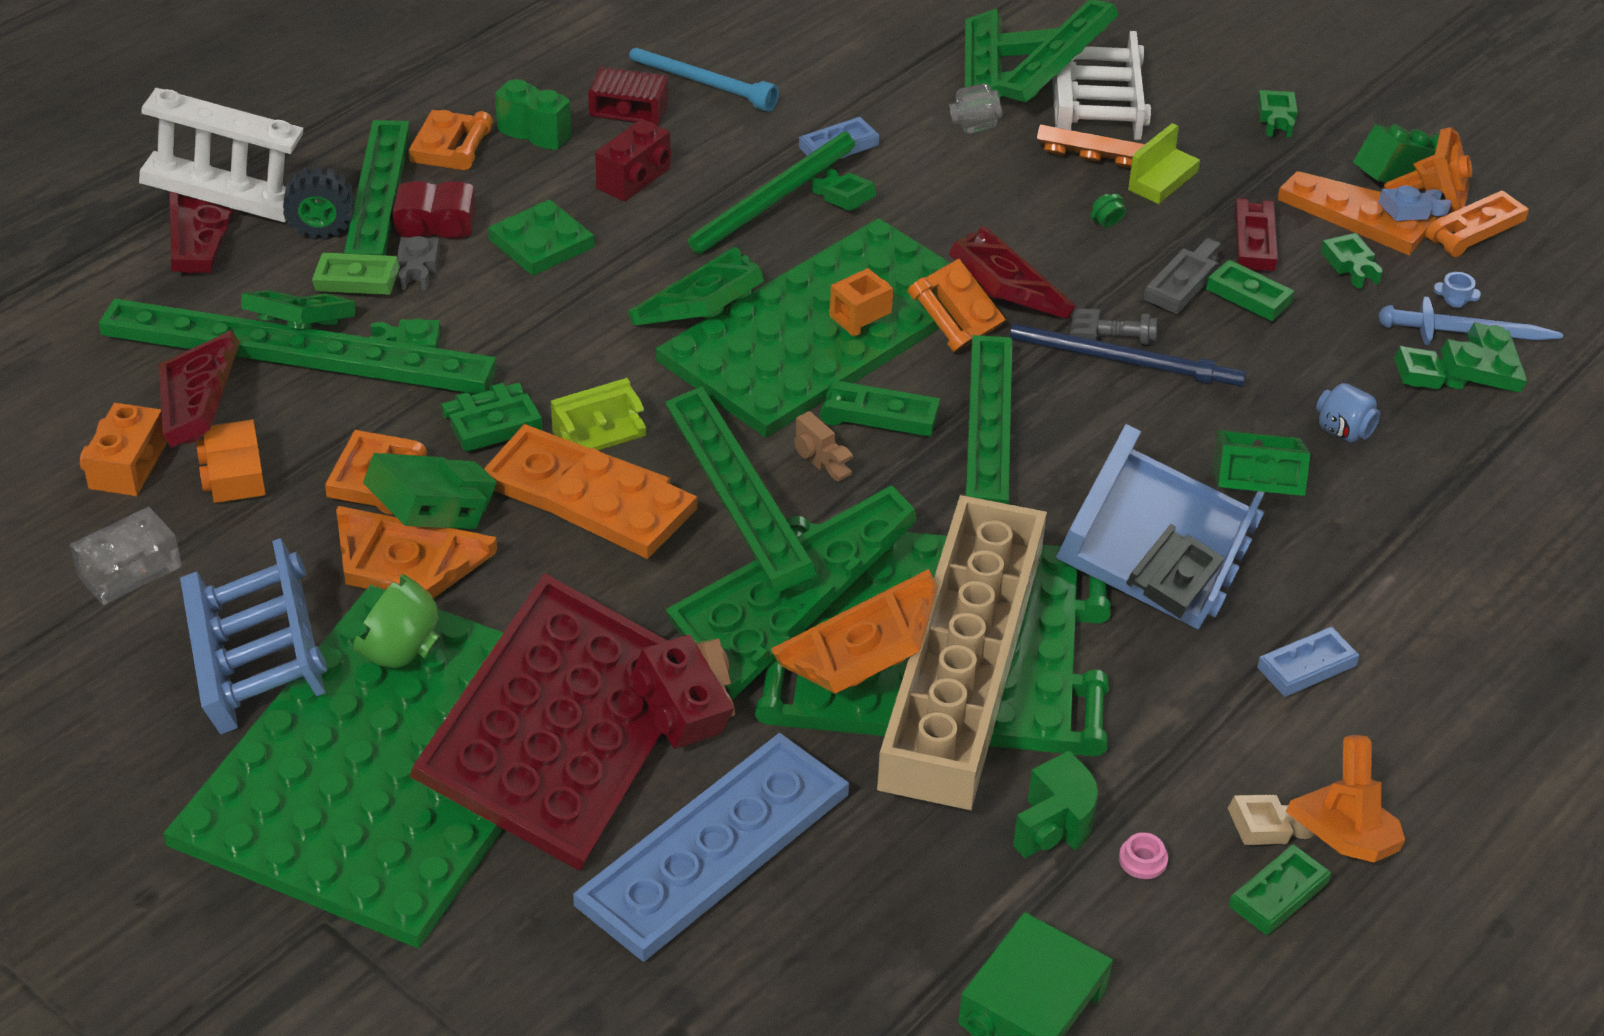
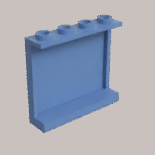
[1056,424,1264,630]

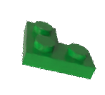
[241,290,356,329]
[1440,322,1528,393]

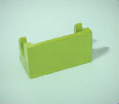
[551,378,646,450]

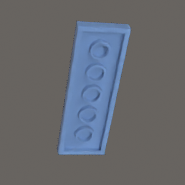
[573,733,849,962]

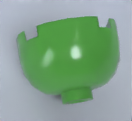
[352,574,441,668]

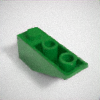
[1353,124,1439,182]

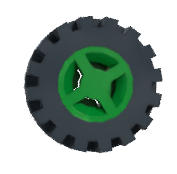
[283,166,354,240]

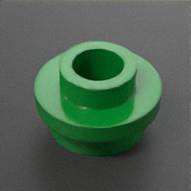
[1090,194,1126,228]

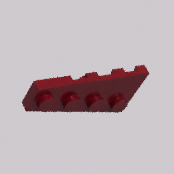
[169,171,235,274]
[158,330,240,448]

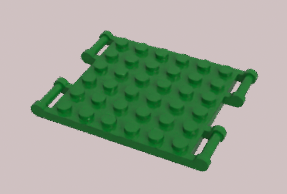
[755,516,1111,756]

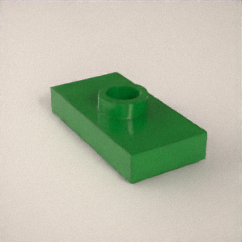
[1229,844,1332,936]

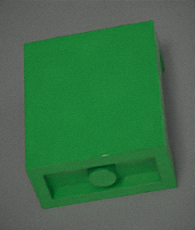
[958,912,1113,1036]

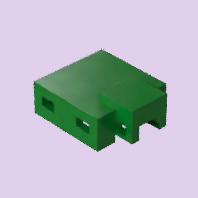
[363,453,497,529]

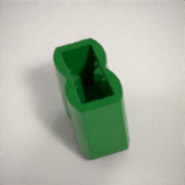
[495,79,572,150]

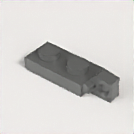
[1144,238,1221,314]

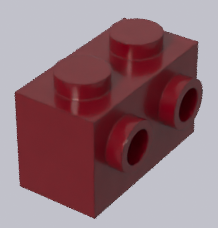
[595,119,672,202]
[631,634,734,749]

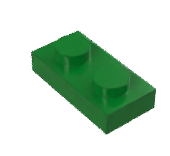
[1206,260,1295,321]

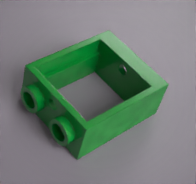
[1212,430,1310,496]

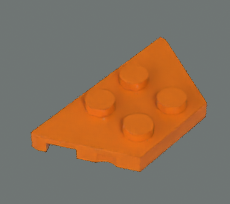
[336,506,497,598]
[771,569,937,694]

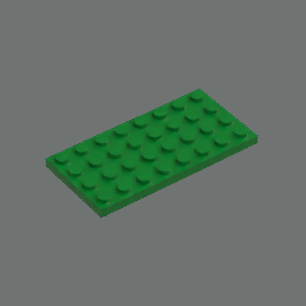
[656,218,988,438]

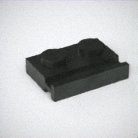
[1126,524,1225,619]

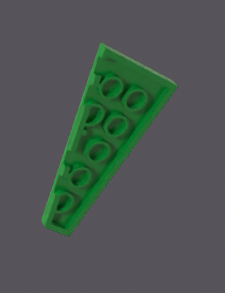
[666,485,917,700]

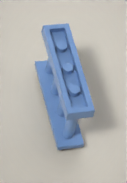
[180,538,327,734]

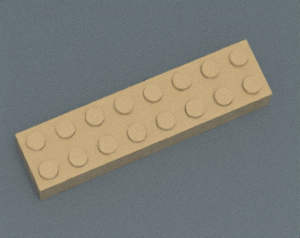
[877,495,1047,810]

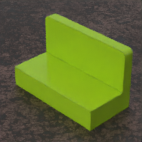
[1128,123,1200,204]

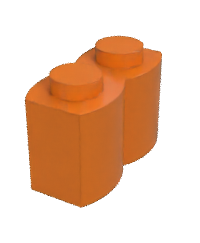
[196,419,265,503]

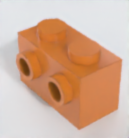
[80,403,167,496]

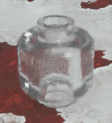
[949,83,1003,134]

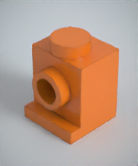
[829,268,893,337]

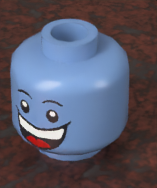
[1316,383,1381,443]

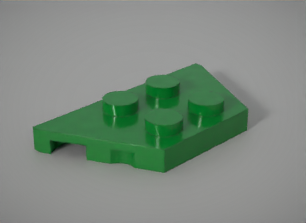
[628,247,764,325]

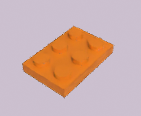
[541,448,697,559]

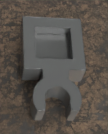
[397,236,440,291]

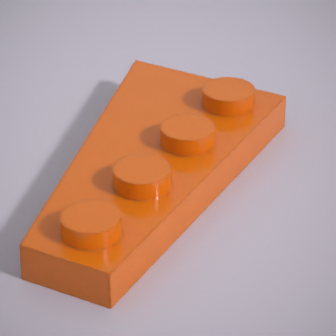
[1277,171,1443,256]

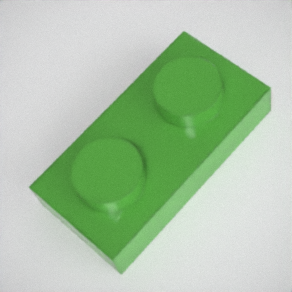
[312,253,400,295]

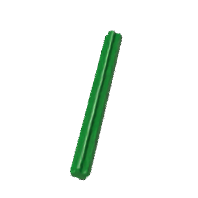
[687,132,856,254]

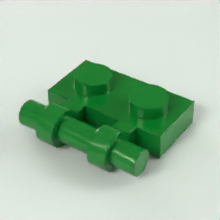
[440,382,543,452]

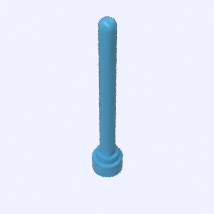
[629,48,779,112]

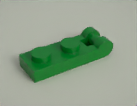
[819,381,940,437]

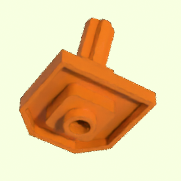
[1384,127,1472,213]
[1285,735,1405,863]

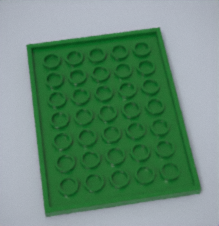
[163,584,504,949]

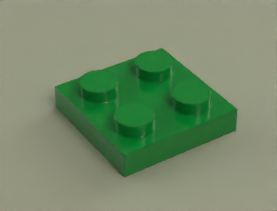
[488,199,595,276]

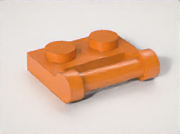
[409,110,494,170]
[907,259,1006,353]
[325,430,427,515]

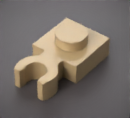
[1228,795,1315,845]

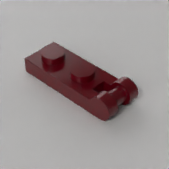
[1234,198,1277,271]

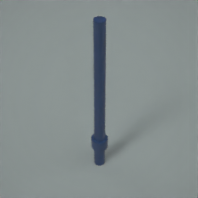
[1010,324,1247,387]

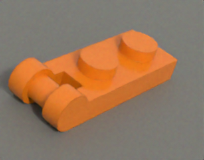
[1425,190,1529,258]

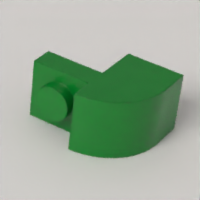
[1013,750,1098,858]

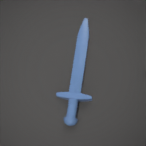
[1379,296,1563,345]

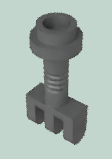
[1069,308,1158,345]

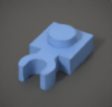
[1378,186,1451,221]

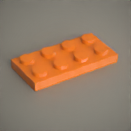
[484,424,670,513]

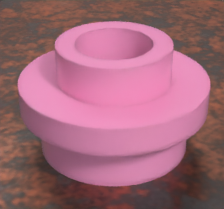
[1119,833,1168,879]

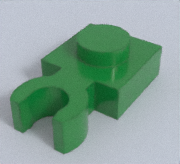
[1257,90,1297,138]
[810,168,876,211]
[1321,233,1382,289]
[368,319,441,348]
[1394,346,1467,389]

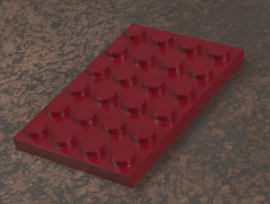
[409,573,667,871]

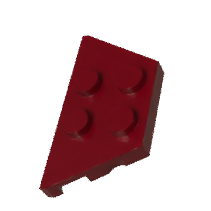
[949,226,1076,319]

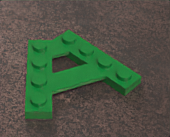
[965,0,1119,107]

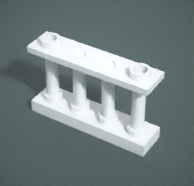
[1052,31,1151,140]
[139,88,303,222]

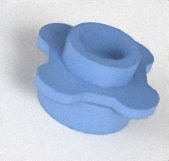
[1434,272,1481,307]

